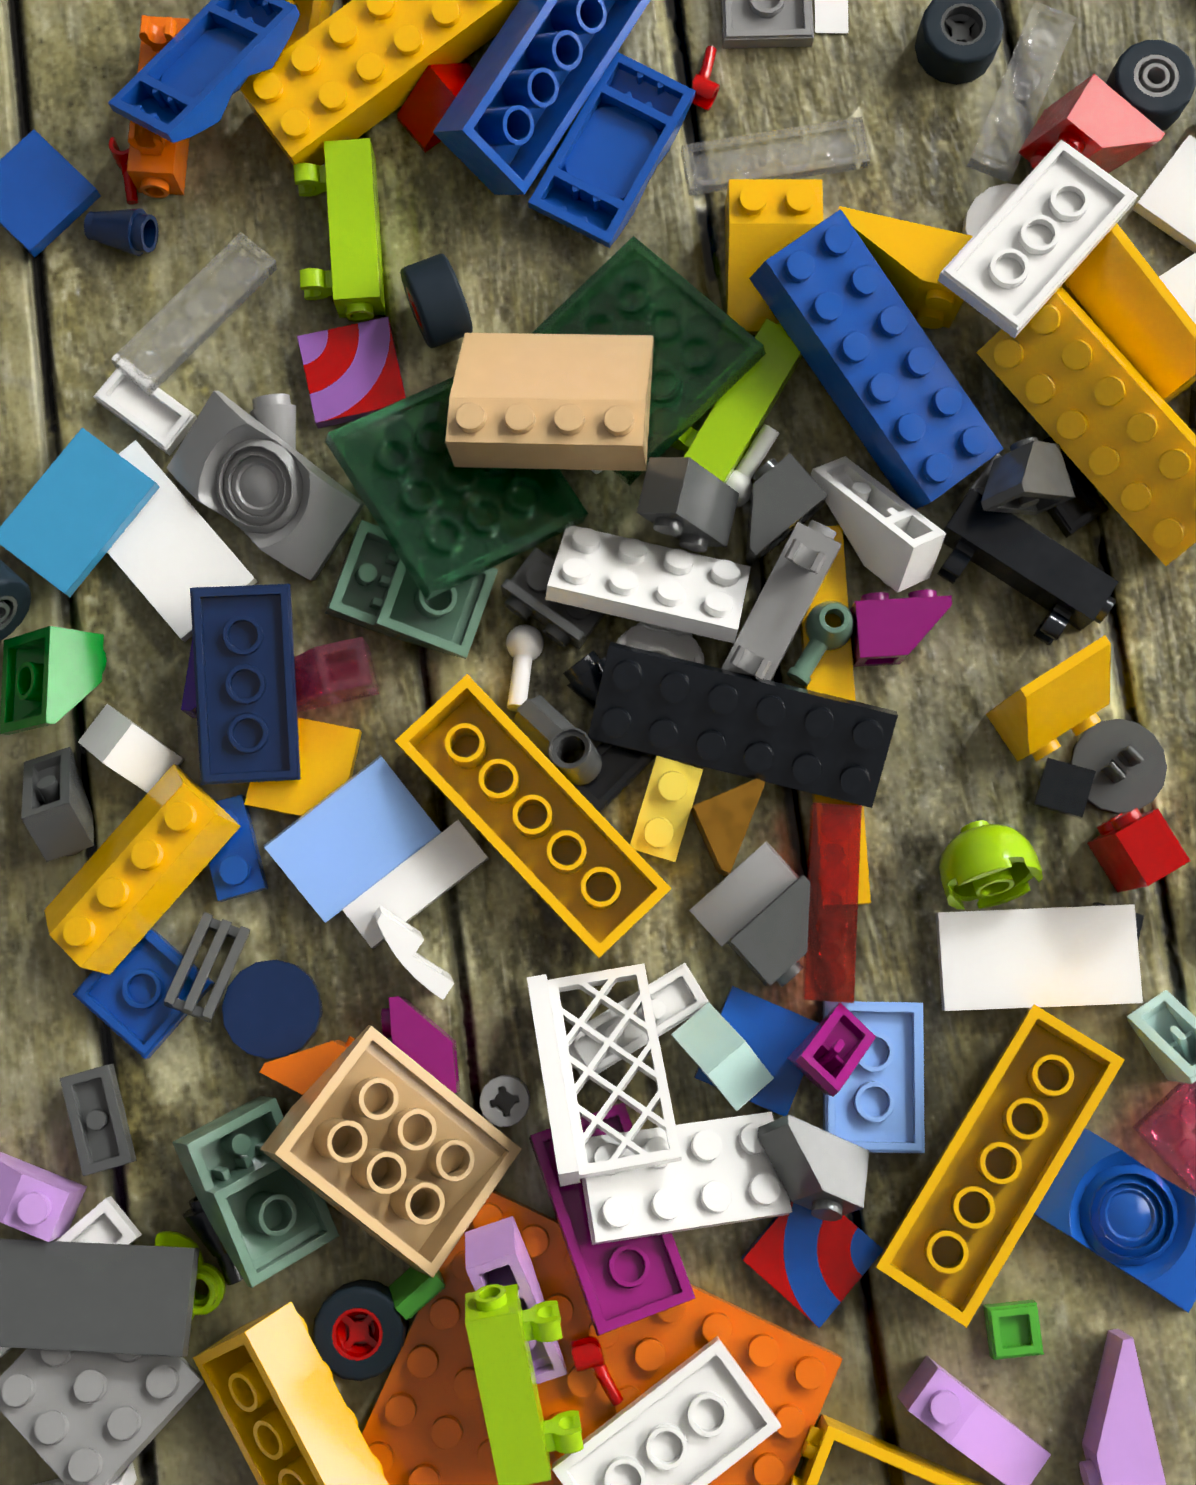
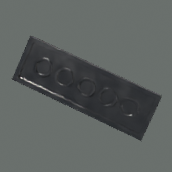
[588,642,898,808]

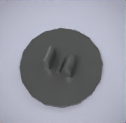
[1070,719,1167,814]

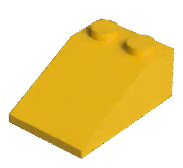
[725,179,823,335]
[838,206,973,329]
[986,635,1111,762]

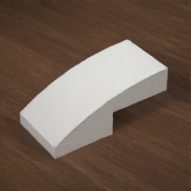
[374,906,454,1000]

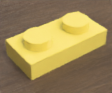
[630,756,703,862]

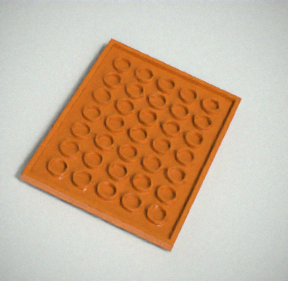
[362,1190,843,1485]

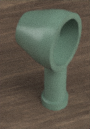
[787,601,854,686]

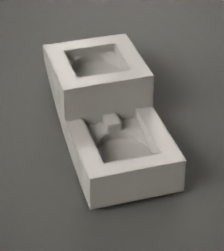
[689,841,799,947]

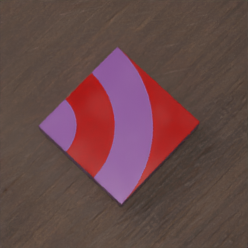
[297,317,409,429]

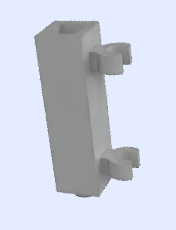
[721,520,841,681]

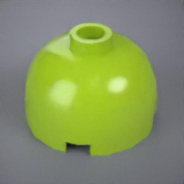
[939,820,1043,910]

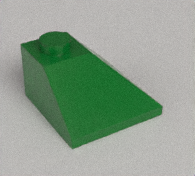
[0,626,107,735]

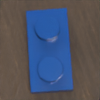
[208,794,269,902]

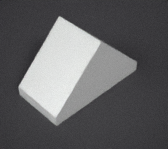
[78,704,185,793]

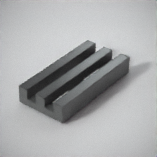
[164,912,250,1023]

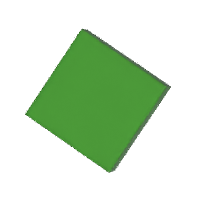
[389,1267,445,1320]
[983,1300,1044,1360]

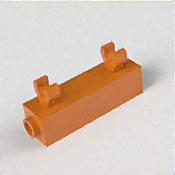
[127,15,190,198]

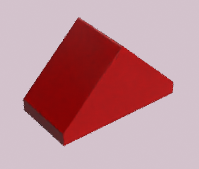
[397,63,474,153]

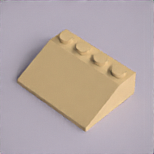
[445,333,654,471]
[260,1025,522,1278]

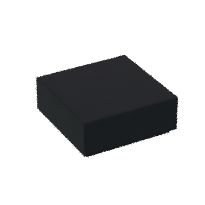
[1033,758,1096,819]

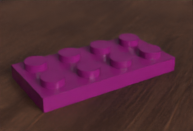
[529,1102,695,1336]

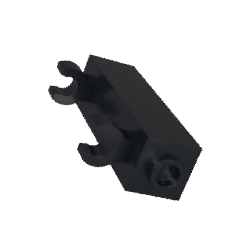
[937,488,1119,646]

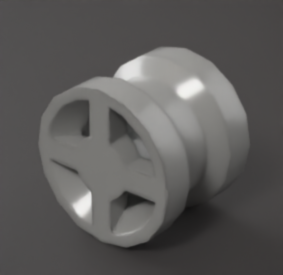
[480,1075,530,1127]

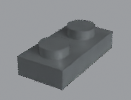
[60,1064,137,1176]

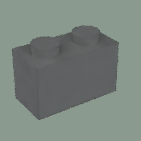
[636,457,739,552]

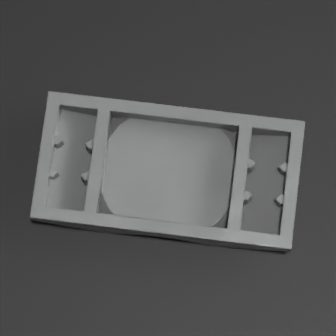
[167,390,365,581]

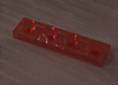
[802,803,862,1003]

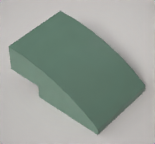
[325,520,498,659]
[172,1096,339,1288]

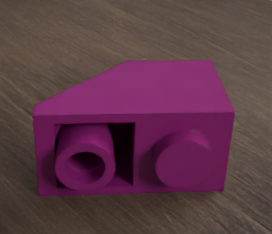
[850,589,952,667]
[381,996,460,1093]

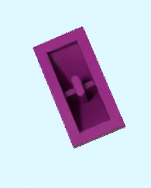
[787,1003,876,1097]

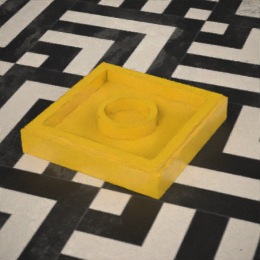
[244,717,362,817]

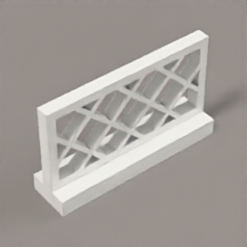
[527,964,682,1187]

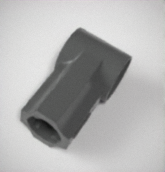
[512,695,602,785]

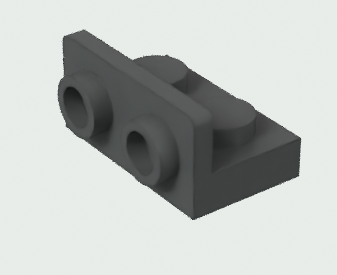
[501,547,605,650]

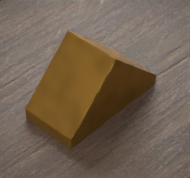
[691,778,766,877]

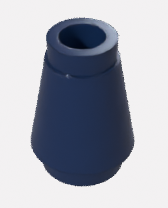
[84,208,158,256]

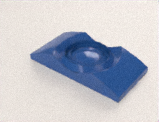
[108,0,300,143]
[528,52,696,248]
[1034,1128,1196,1313]

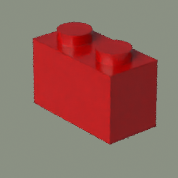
[1087,807,1191,893]

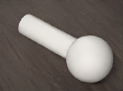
[726,424,780,508]
[506,624,544,712]

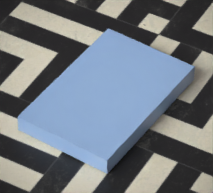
[264,755,441,923]
[823,1001,925,1153]

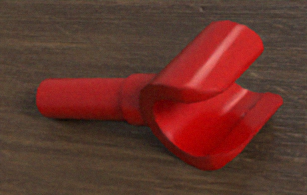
[692,46,720,111]
[108,137,138,205]
[571,1336,623,1406]

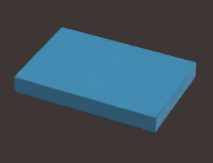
[0,428,160,597]

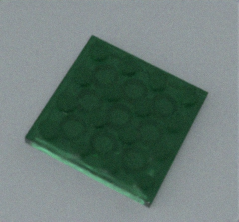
[531,236,766,486]
[325,377,588,600]

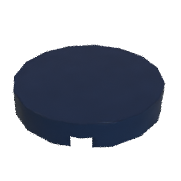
[222,960,323,1059]

